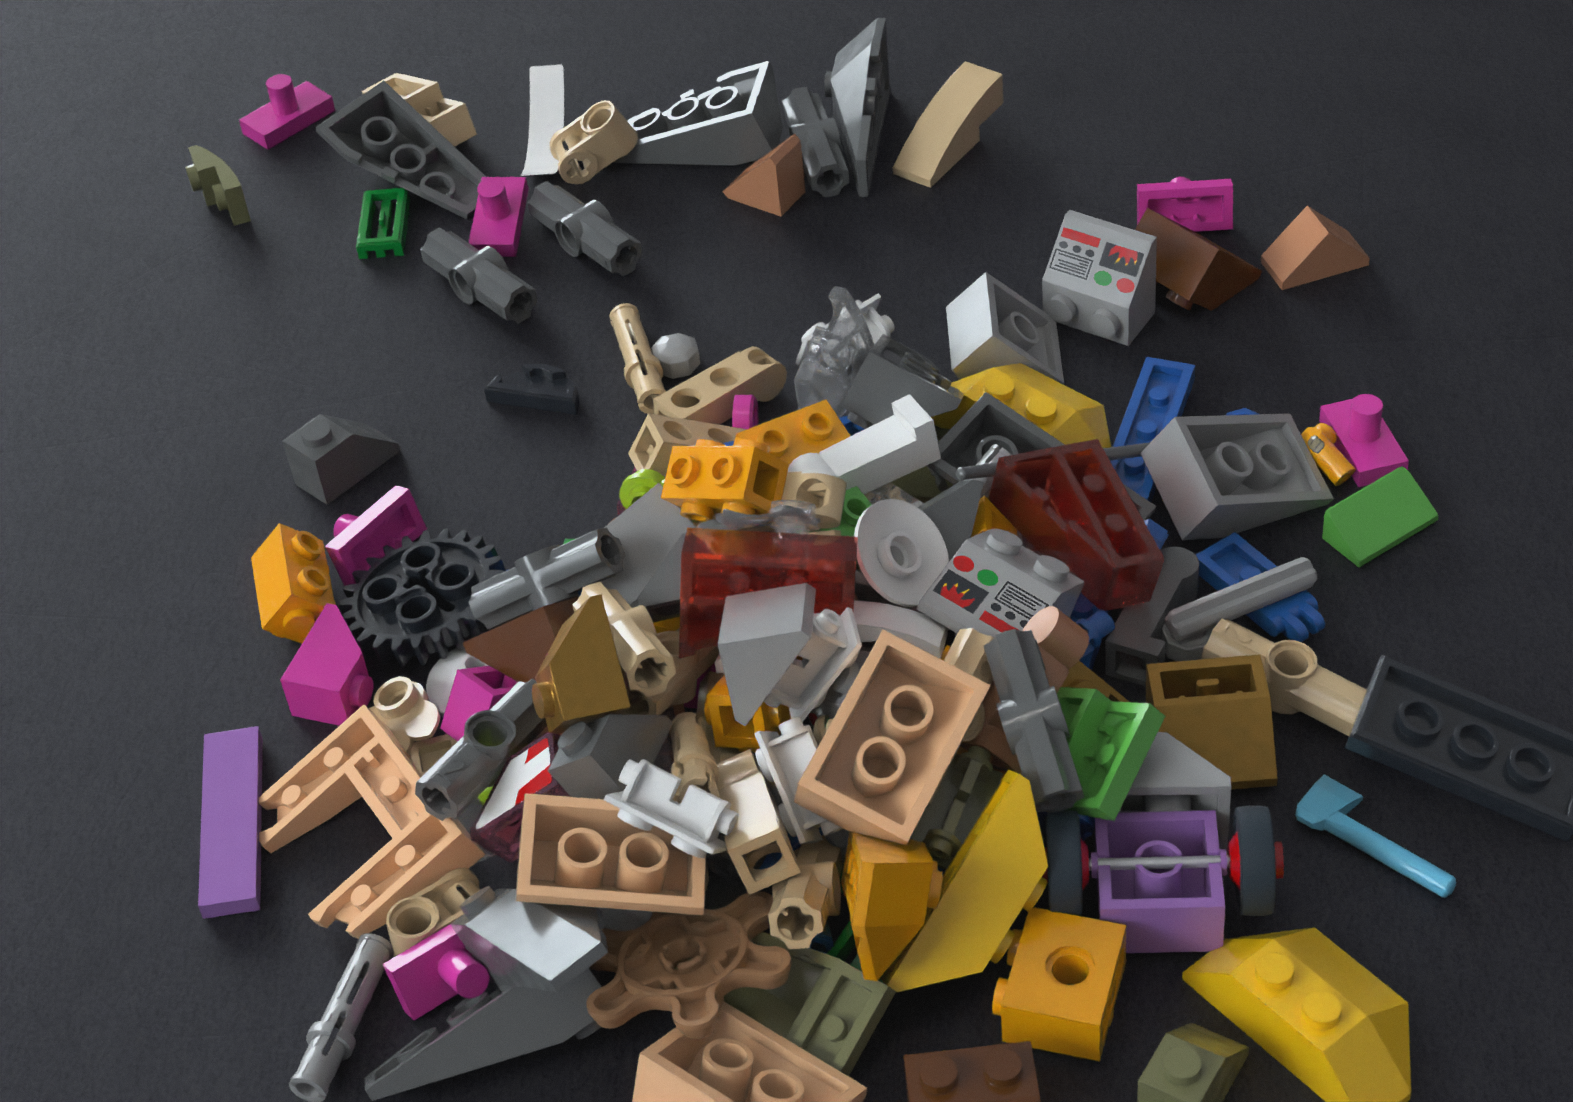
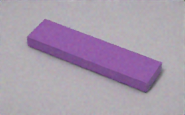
[198,726,263,919]

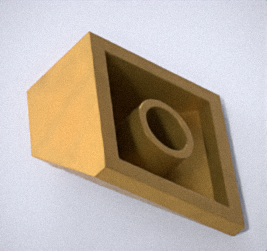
[532,594,631,733]

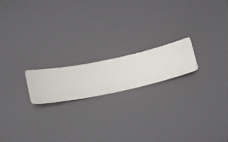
[521,65,564,176]

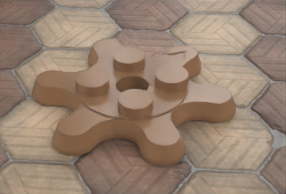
[586,891,792,1039]

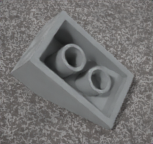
[1141,414,1334,540]

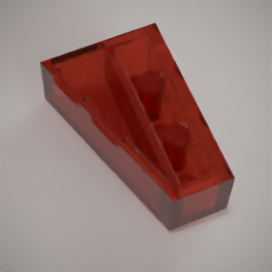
[988,439,1165,611]
[679,528,858,659]

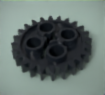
[339,528,506,667]

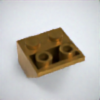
[1146,654,1277,790]

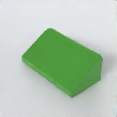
[1322,466,1438,567]

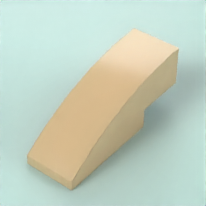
[893,61,1003,188]
[362,73,477,147]

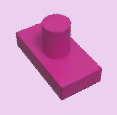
[239,74,335,150]
[469,177,529,257]
[1137,177,1233,231]
[1319,394,1409,487]
[325,485,427,586]
[383,924,489,1020]

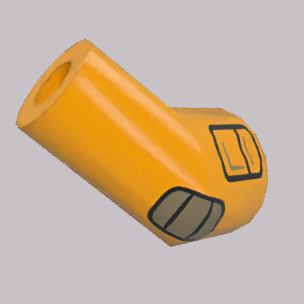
[1301,423,1356,486]

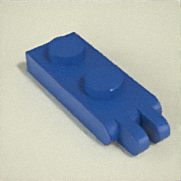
[1196,532,1325,642]

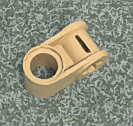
[549,100,638,184]
[386,868,480,957]

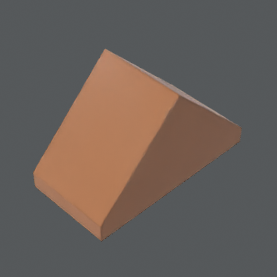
[723,134,806,217]
[1261,206,1369,290]

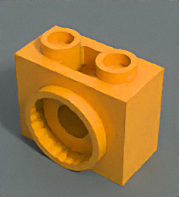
[992,907,1126,1061]

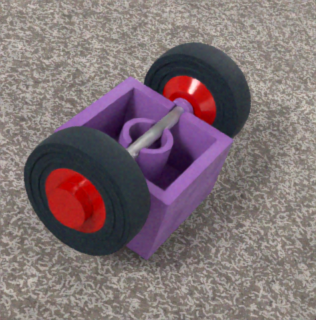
[1042,805,1284,953]

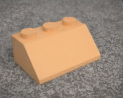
[794,629,991,845]
[516,793,705,915]
[632,1002,867,1102]

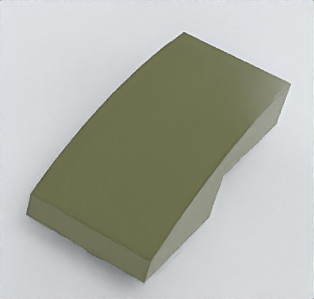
[185,145,251,226]

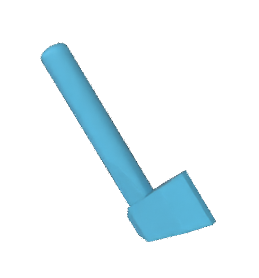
[1295,774,1456,897]

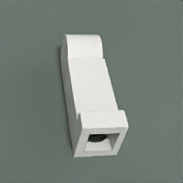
[788,394,941,494]

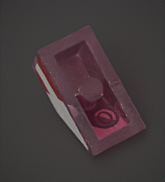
[470,732,571,863]

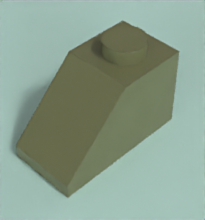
[1138,1023,1249,1102]

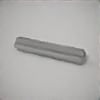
[1165,557,1317,641]

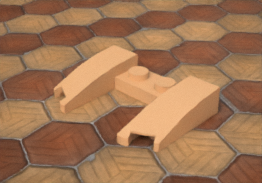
[259,705,485,939]

